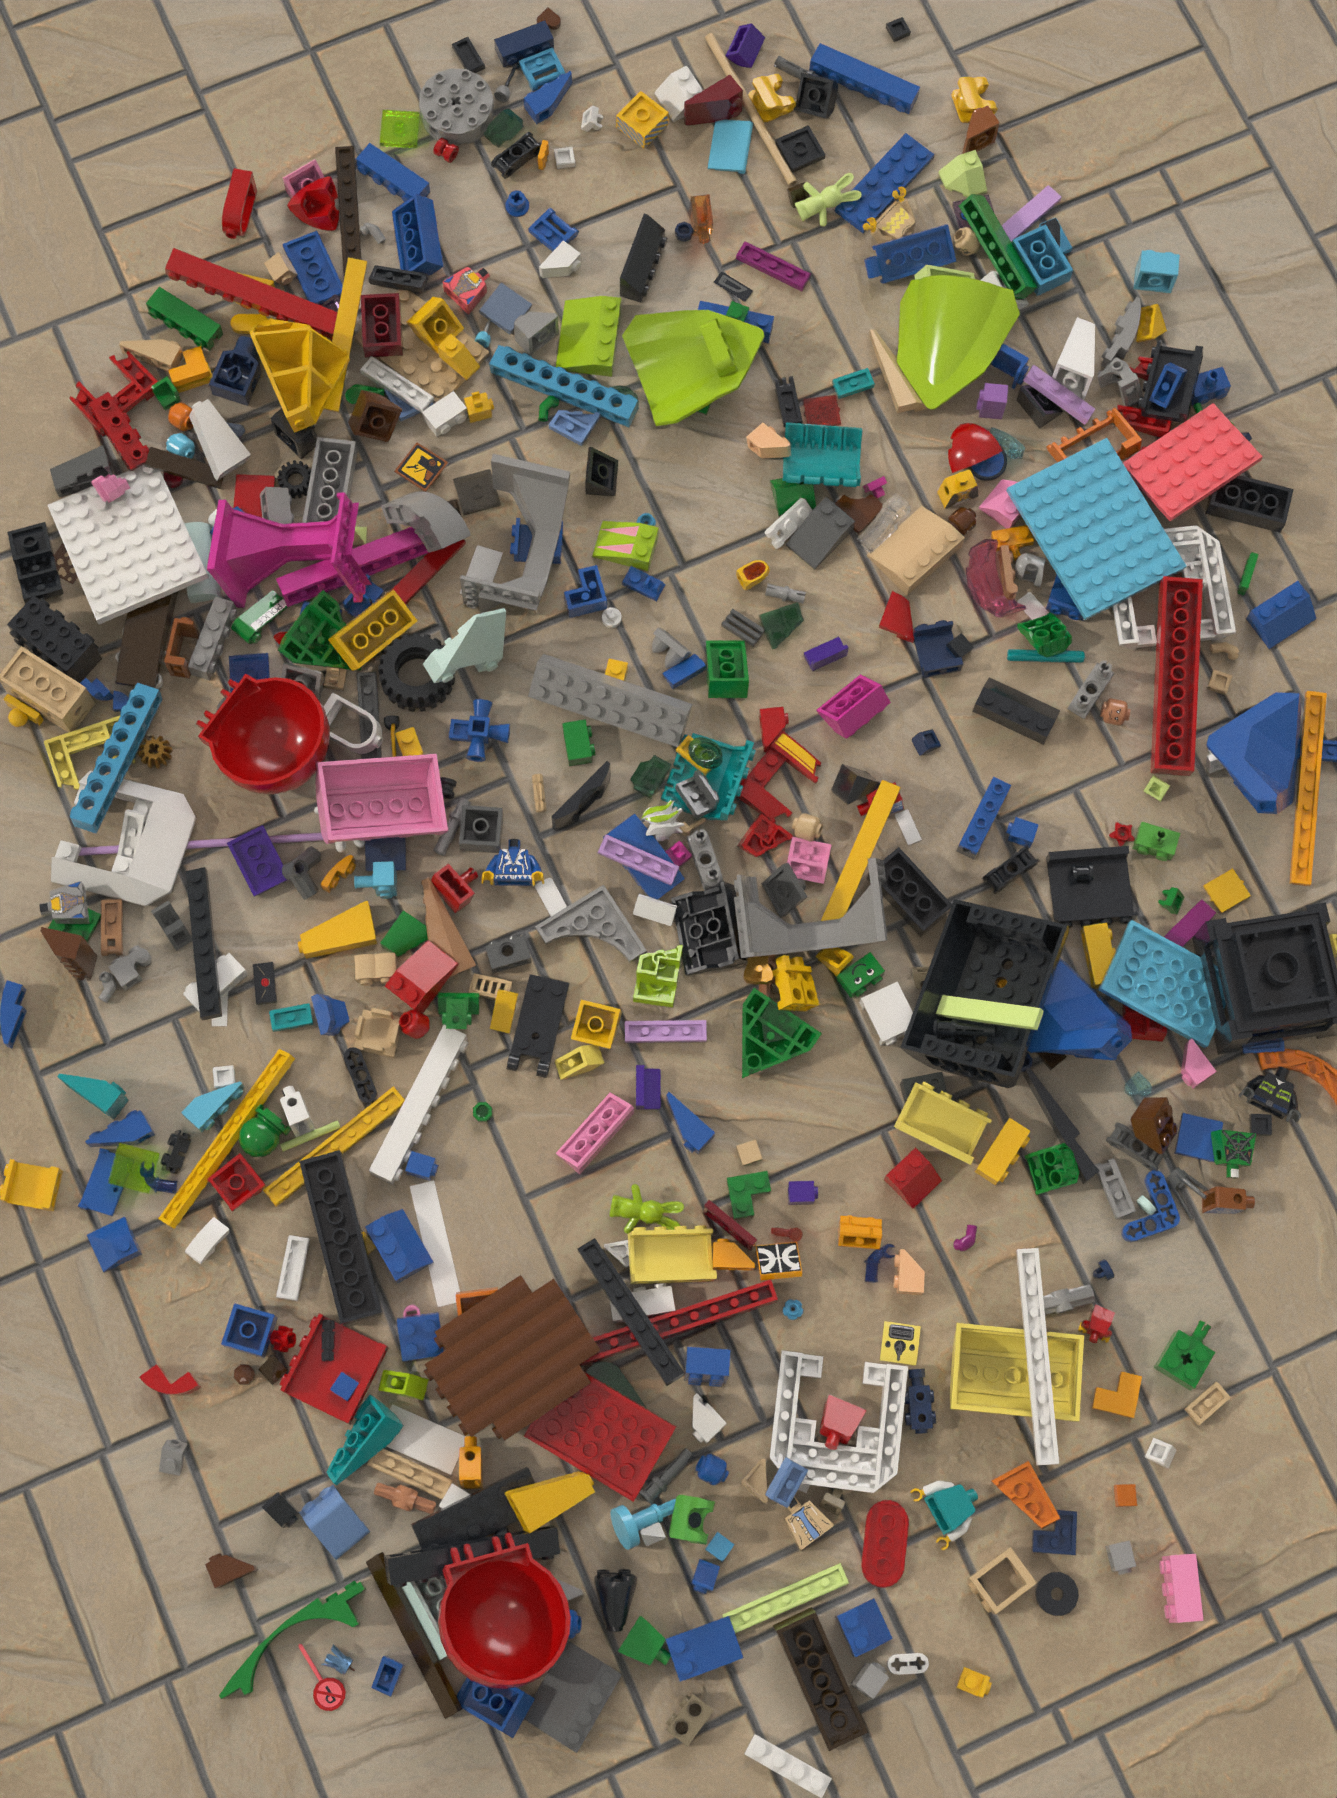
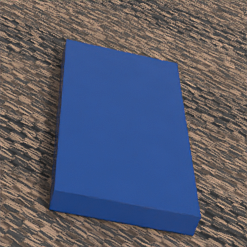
[282,231,343,306]

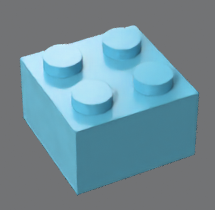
[1133,250,1180,293]

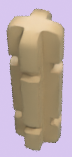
[532,774,546,813]

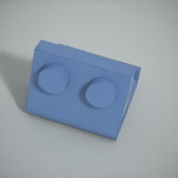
[299,1485,370,1560]

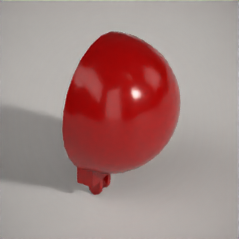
[196,674,330,795]
[438,1533,571,1689]

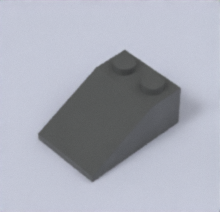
[786,497,855,570]

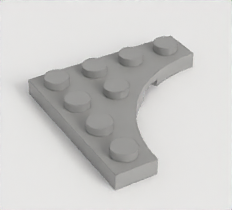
[535,885,647,963]

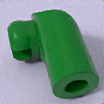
[538,395,559,422]

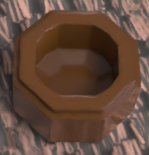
[234,1364,255,1385]

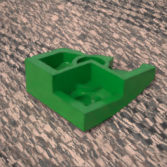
[380,910,428,958]

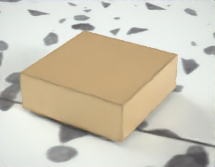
[1207,670,1232,695]
[736,1140,762,1166]

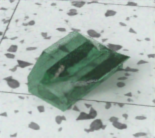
[484,108,524,148]
[630,755,671,799]

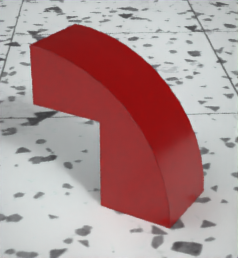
[139,1364,201,1396]

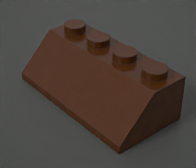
[40,927,98,980]

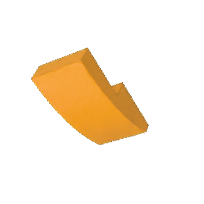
[321,855,356,893]

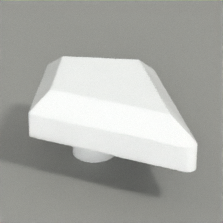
[604,1240,629,1268]

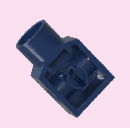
[209,336,262,406]

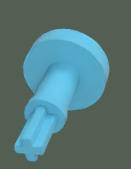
[610,1499,676,1550]

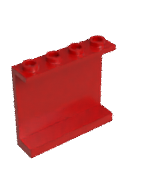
[279,1313,389,1425]

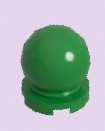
[239,1104,292,1157]

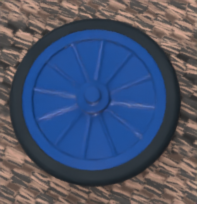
[968,447,1007,481]

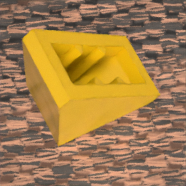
[816,947,854,977]

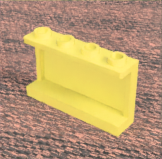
[894,1081,992,1165]
[628,1225,717,1284]

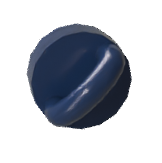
[1093,1259,1115,1281]

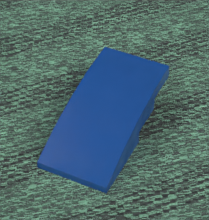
[603,814,685,900]

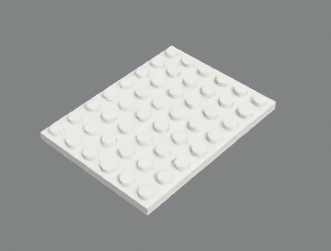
[48,464,209,624]

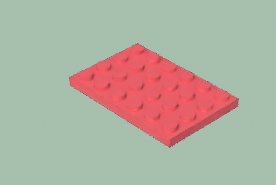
[1123,403,1263,521]

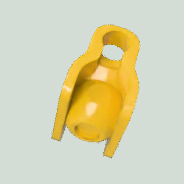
[748,74,796,122]
[951,77,998,123]

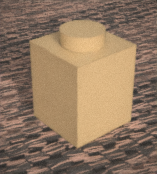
[264,252,298,286]

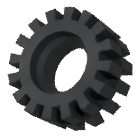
[277,460,311,499]

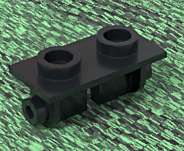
[160,1130,191,1174]

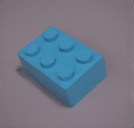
[1012,224,1073,296]

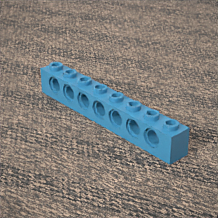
[489,345,639,428]
[70,683,163,834]

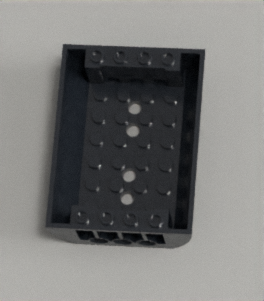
[900,899,1069,1088]

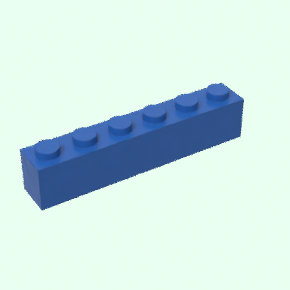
[809,43,920,114]

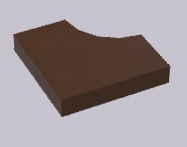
[835,494,885,534]

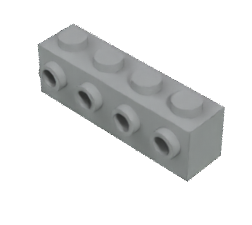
[188,596,237,681]

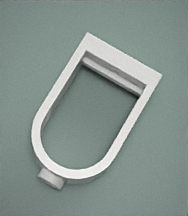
[324,693,383,754]

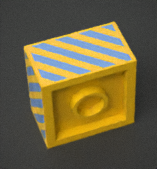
[616,91,669,149]

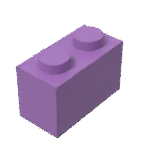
[976,383,1008,420]

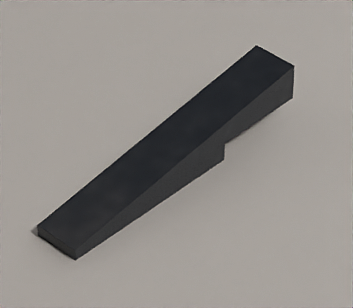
[1023,1068,1100,1184]

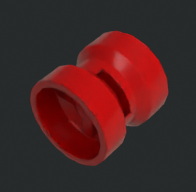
[433,137,459,163]

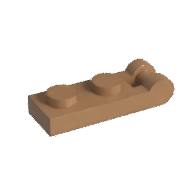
[998,545,1018,603]
[101,899,123,956]

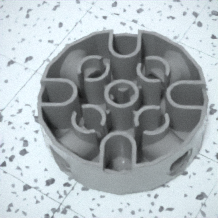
[419,68,494,145]

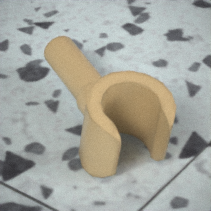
[679,818,706,836]

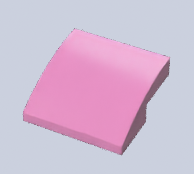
[787,837,831,884]

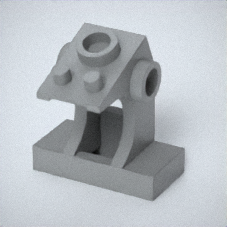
[1097,357,1143,407]

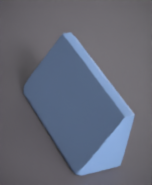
[765,1457,808,1508]

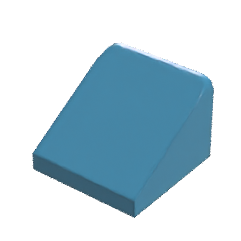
[705,1532,734,1562]

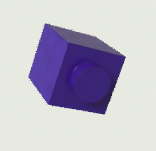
[788,1181,818,1205]

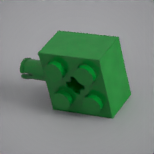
[1154,1320,1215,1390]

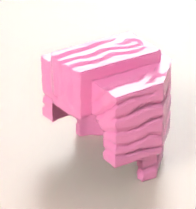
[91,474,130,503]

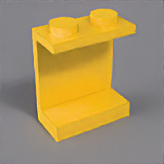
[0,1159,63,1211]

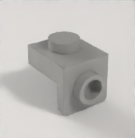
[159,1439,187,1476]

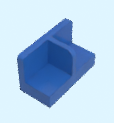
[343,574,385,618]

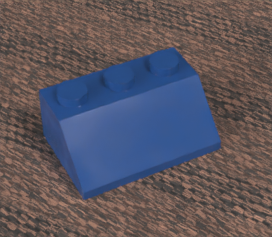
[1246,581,1316,649]
[365,1209,434,1284]

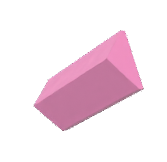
[556,1092,634,1174]

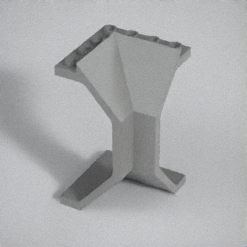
[460,454,570,614]
[734,858,888,958]

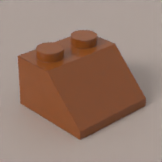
[962,105,1000,154]

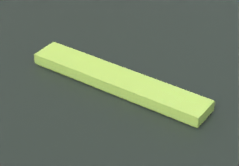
[936,995,1044,1030]
[722,1563,849,1633]

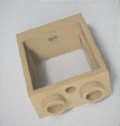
[967,1547,1037,1615]

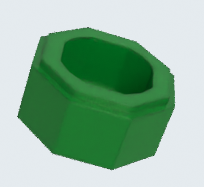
[473,1102,492,1122]

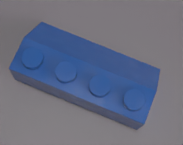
[392,194,443,276]

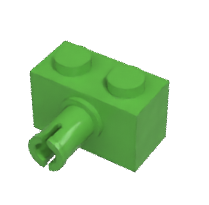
[1132,822,1180,861]

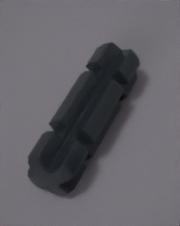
[321,1320,335,1361]

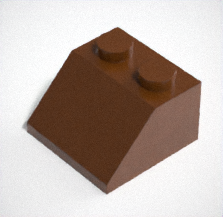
[348,390,402,443]

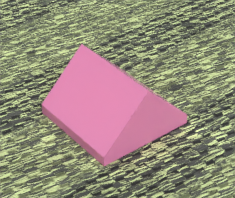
[283,159,324,198]

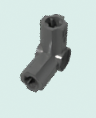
[282,846,321,900]

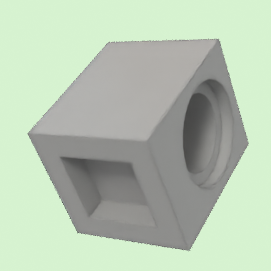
[1105,1541,1136,1575]

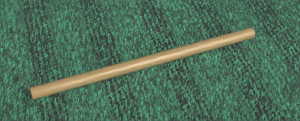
[705,33,797,186]

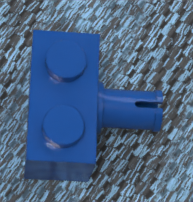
[1192,366,1231,405]

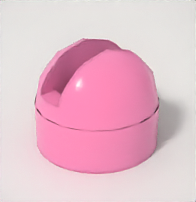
[403,1305,420,1317]

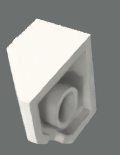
[692,1394,727,1444]

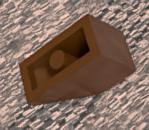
[205,1553,258,1589]

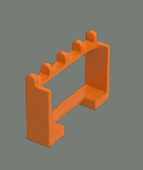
[1046,408,1142,463]

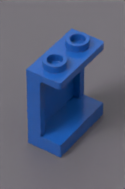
[990,344,1029,389]

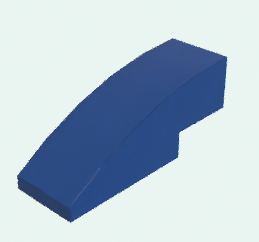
[0,980,27,1049]

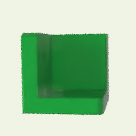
[151,377,181,411]

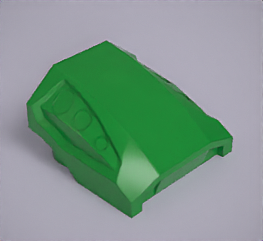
[1017,612,1072,658]
[1024,1143,1079,1195]

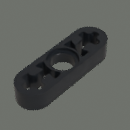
[344,1047,378,1105]

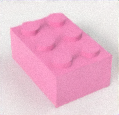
[1159,1554,1203,1623]

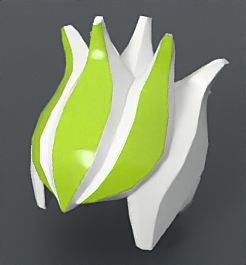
[641,800,685,841]

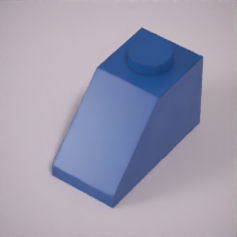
[1149,362,1188,408]

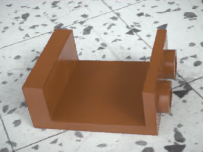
[164,617,200,679]

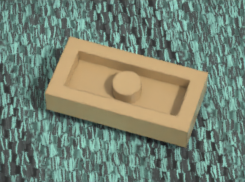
[1184,1381,1231,1425]

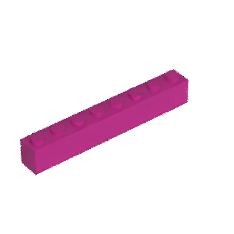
[276,527,428,607]

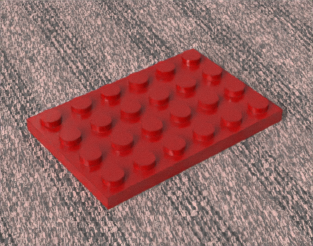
[524,1372,677,1502]

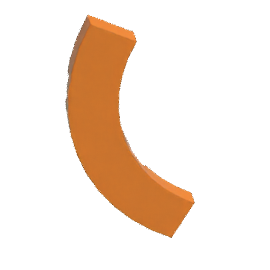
[1257,1048,1337,1105]

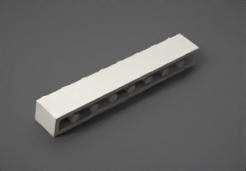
[369,1025,469,1185]

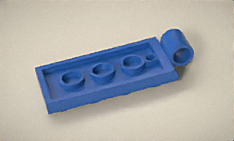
[864,224,957,283]

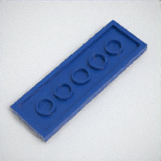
[835,133,935,233]

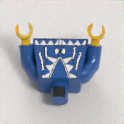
[481,839,544,886]

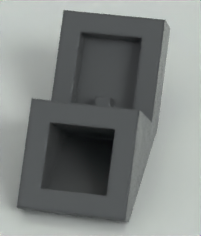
[151,900,192,951]

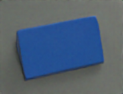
[662,654,706,689]

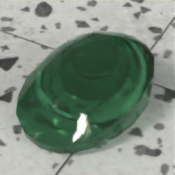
[688,737,723,769]

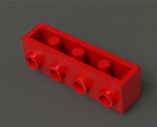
[89,392,149,471]

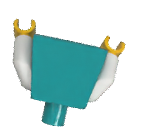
[910,1481,978,1550]

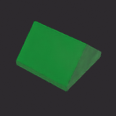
[770,478,816,517]

